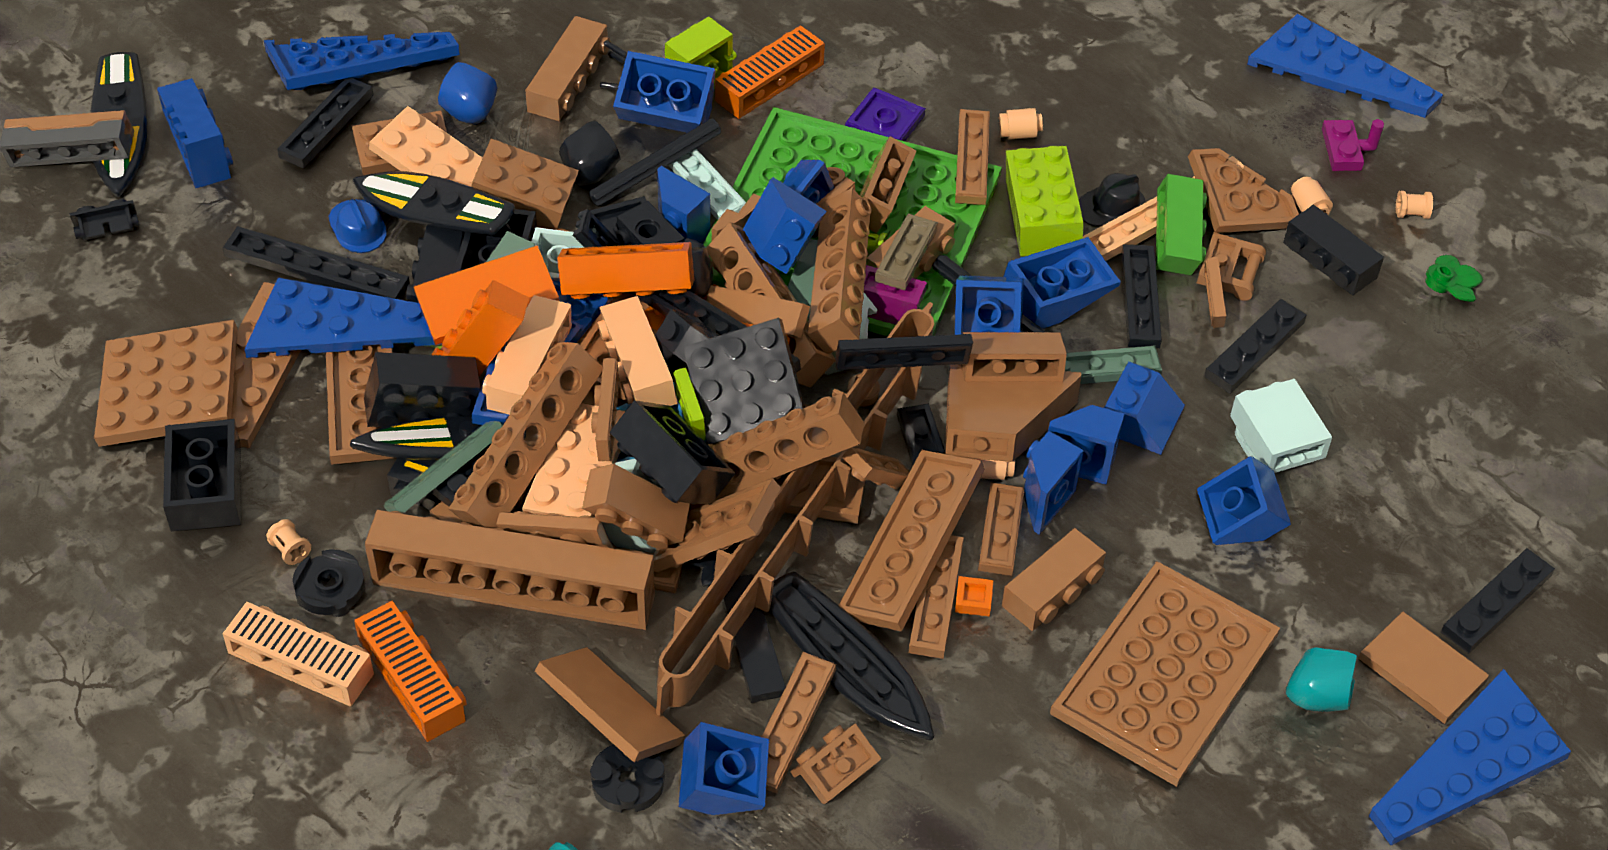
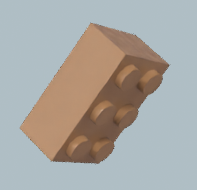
[471,139,579,230]

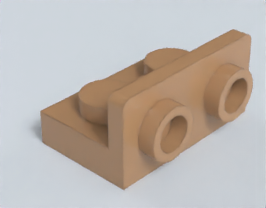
[790,724,881,804]

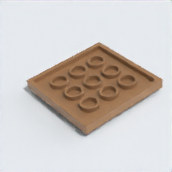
[94,320,238,447]

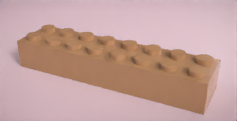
[365,510,655,630]

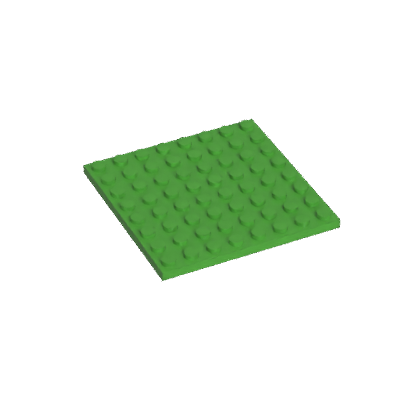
[703,107,1002,337]

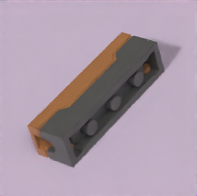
[0,110,134,167]

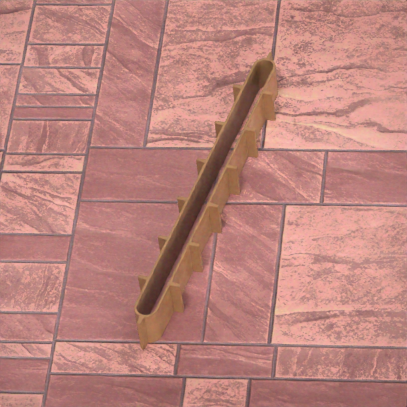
[656,302,934,716]

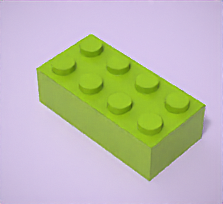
[1006,146,1083,257]

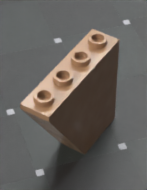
[945,364,1081,462]

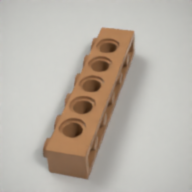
[808,188,871,354]
[706,222,835,388]
[448,342,603,529]
[689,393,864,511]

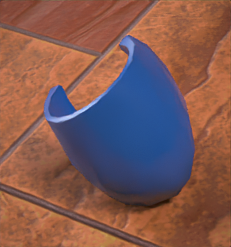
[438,62,498,125]

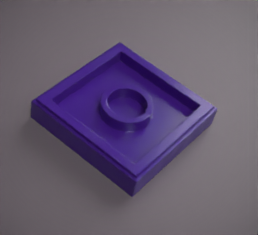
[845,87,926,141]

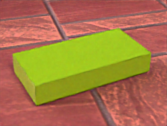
[673,368,706,440]

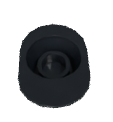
[1079,173,1145,226]

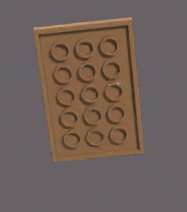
[1050,561,1280,787]

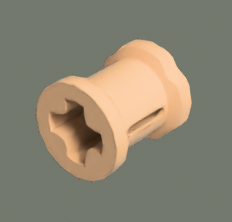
[1396,191,1433,219]
[266,519,311,565]

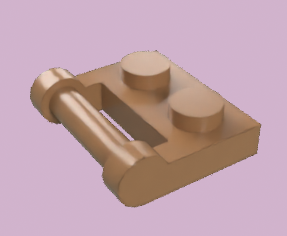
[1197,232,1266,301]

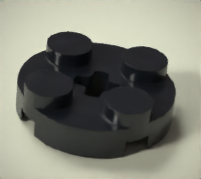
[293,549,365,617]
[590,744,665,813]

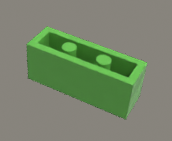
[1156,174,1207,275]

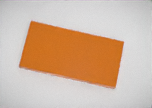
[414,245,560,345]

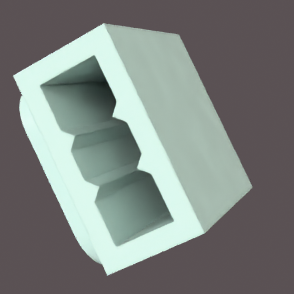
[1230,379,1332,473]

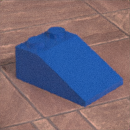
[1003,237,1121,329]
[955,275,1024,335]

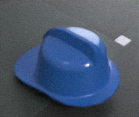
[329,199,387,253]

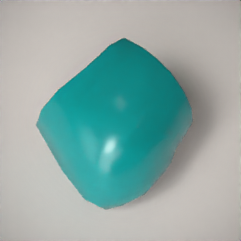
[1286,647,1357,712]

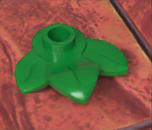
[1425,255,1483,302]

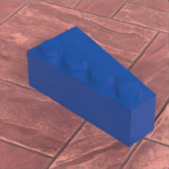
[157,78,233,189]

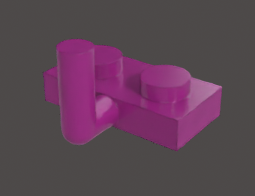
[1322,119,1384,171]

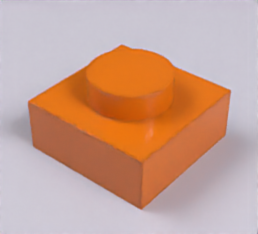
[955,576,993,617]

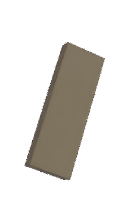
[875,214,938,290]

